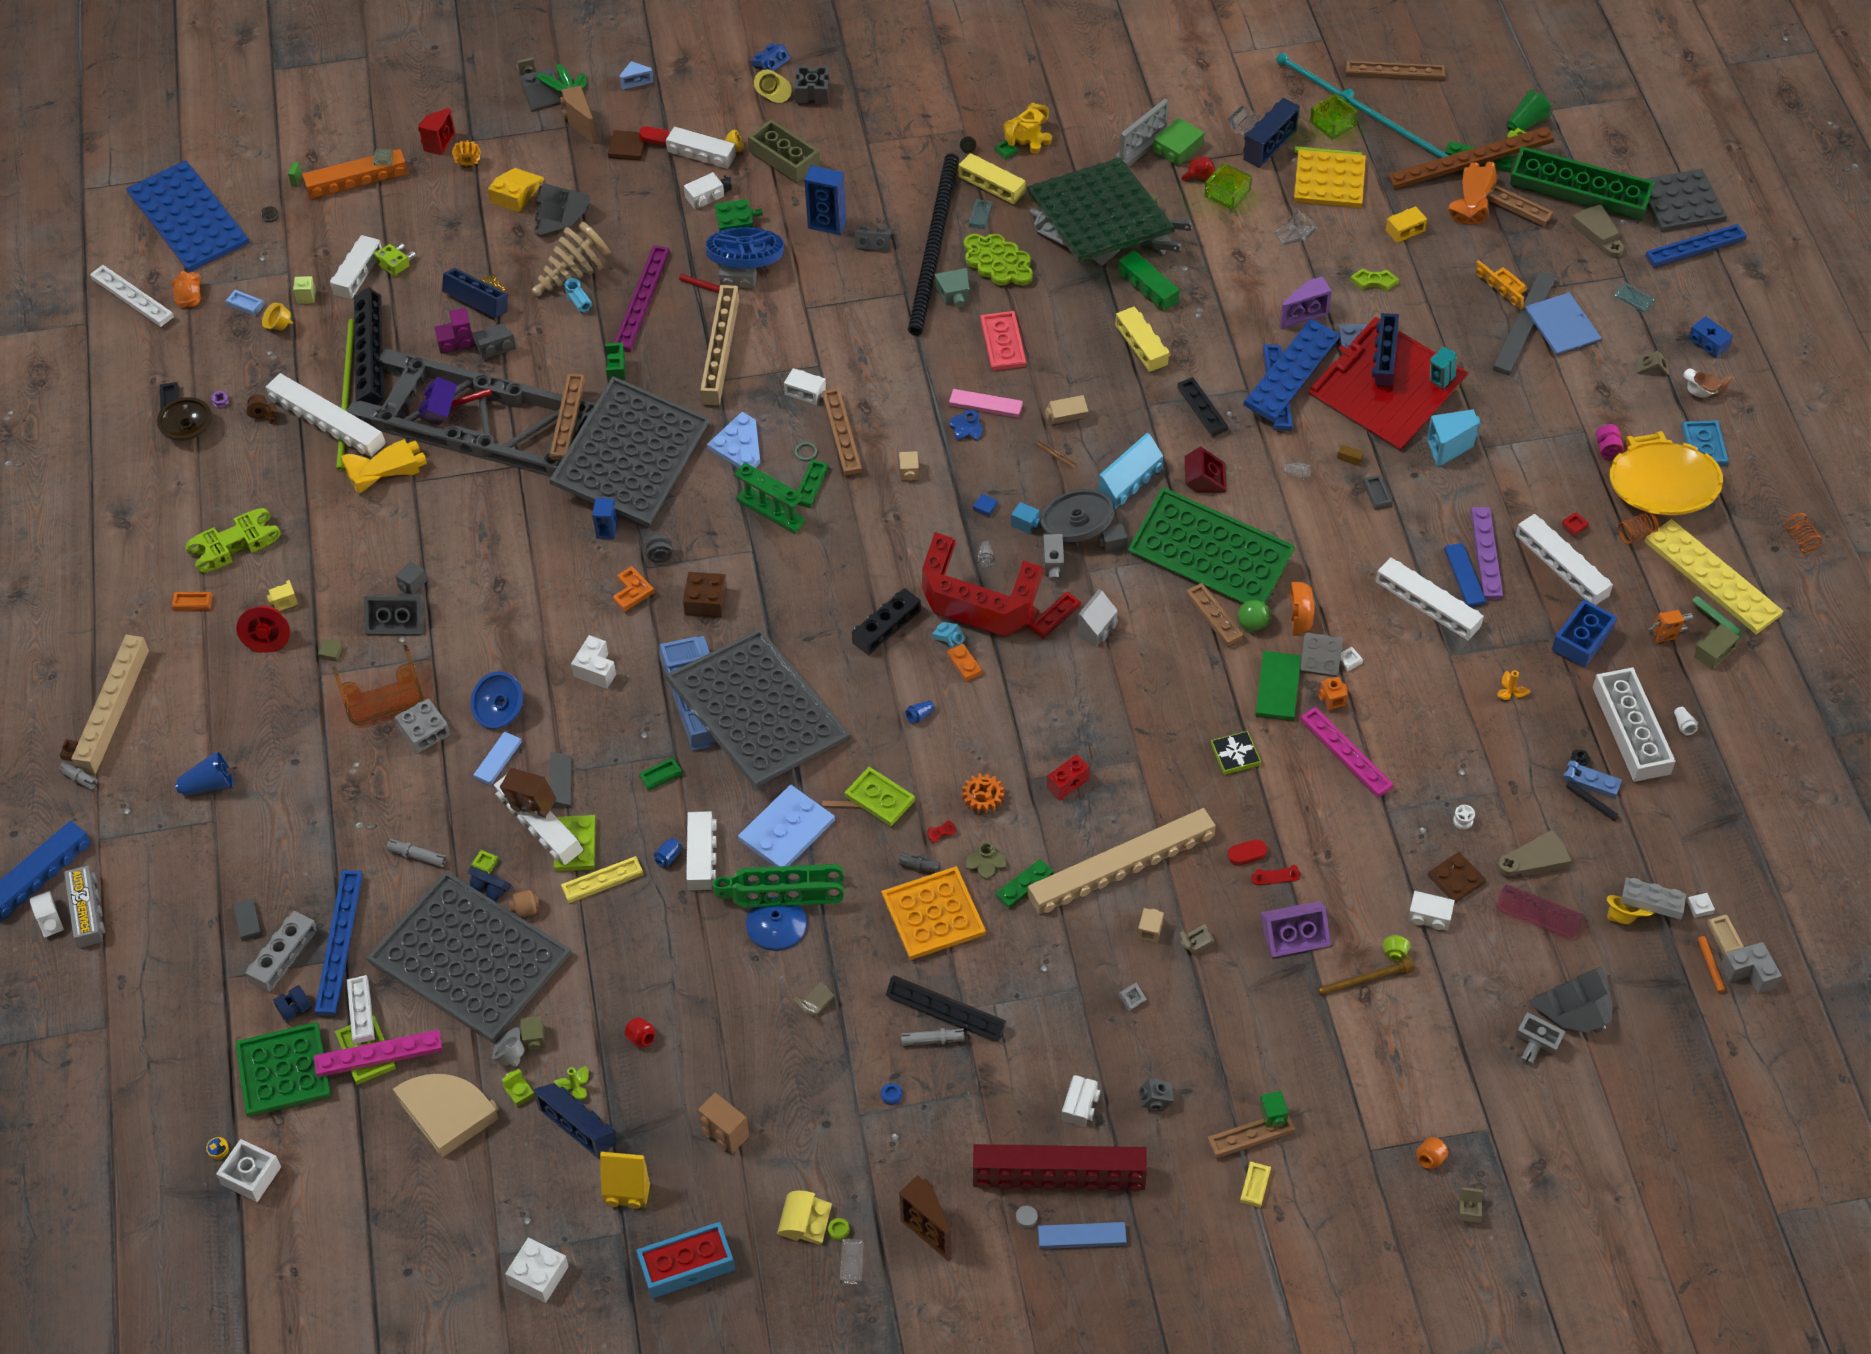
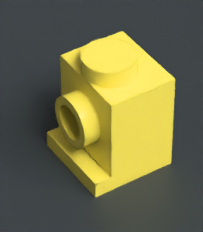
[267,580,298,611]

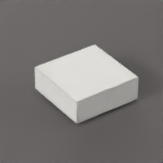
[1340,647,1363,672]

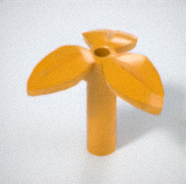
[1497,670,1530,700]

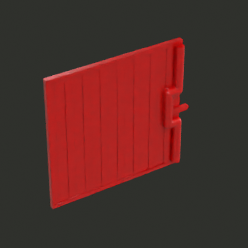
[1308,317,1468,451]

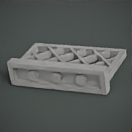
[1115,99,1169,168]

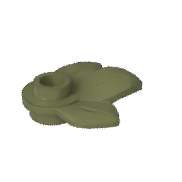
[966,842,1006,879]

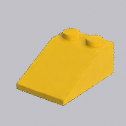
[488,168,544,213]
[600,1152,650,1209]

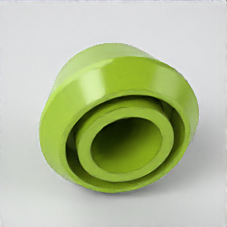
[1382,935,1411,962]

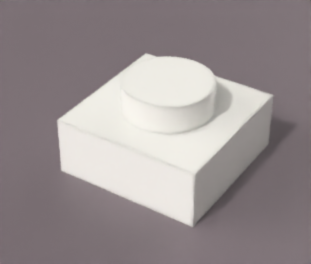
[1687,893,1715,918]

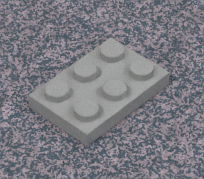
[1620,877,1686,920]

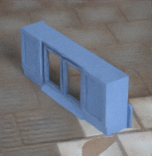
[659,636,716,751]

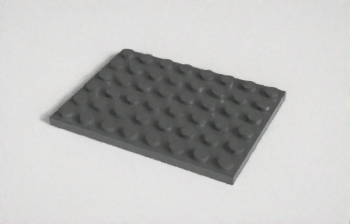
[549,376,710,528]
[666,628,850,788]
[366,871,572,1043]

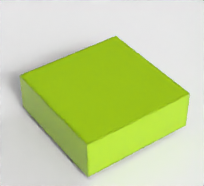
[471,850,499,874]

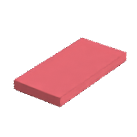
[980,311,1026,371]

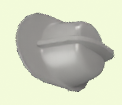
[492,1028,525,1067]

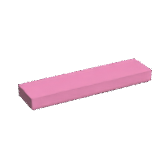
[949,389,1023,418]

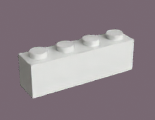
[666,127,736,169]
[330,235,382,299]
[687,811,717,891]

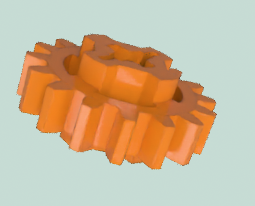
[962,773,1004,814]

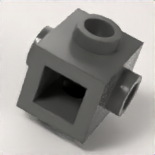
[1139,1078,1174,1111]

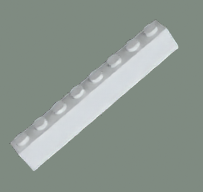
[266,373,386,457]

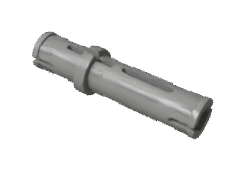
[387,838,447,868]
[901,1028,965,1047]

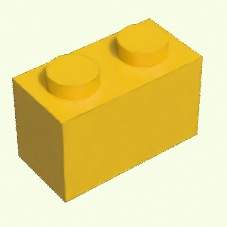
[1385,206,1427,243]

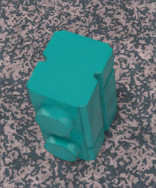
[1430,347,1457,389]

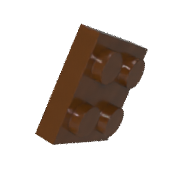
[1428,852,1486,904]

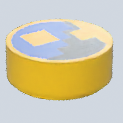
[206,1137,229,1160]

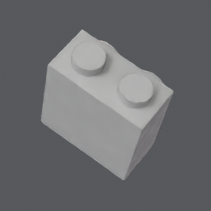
[395,698,451,753]

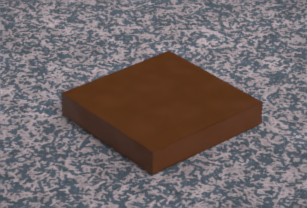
[608,130,646,160]

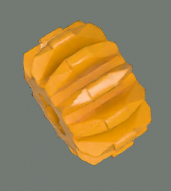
[452,140,481,167]

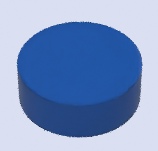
[881,1083,902,1105]

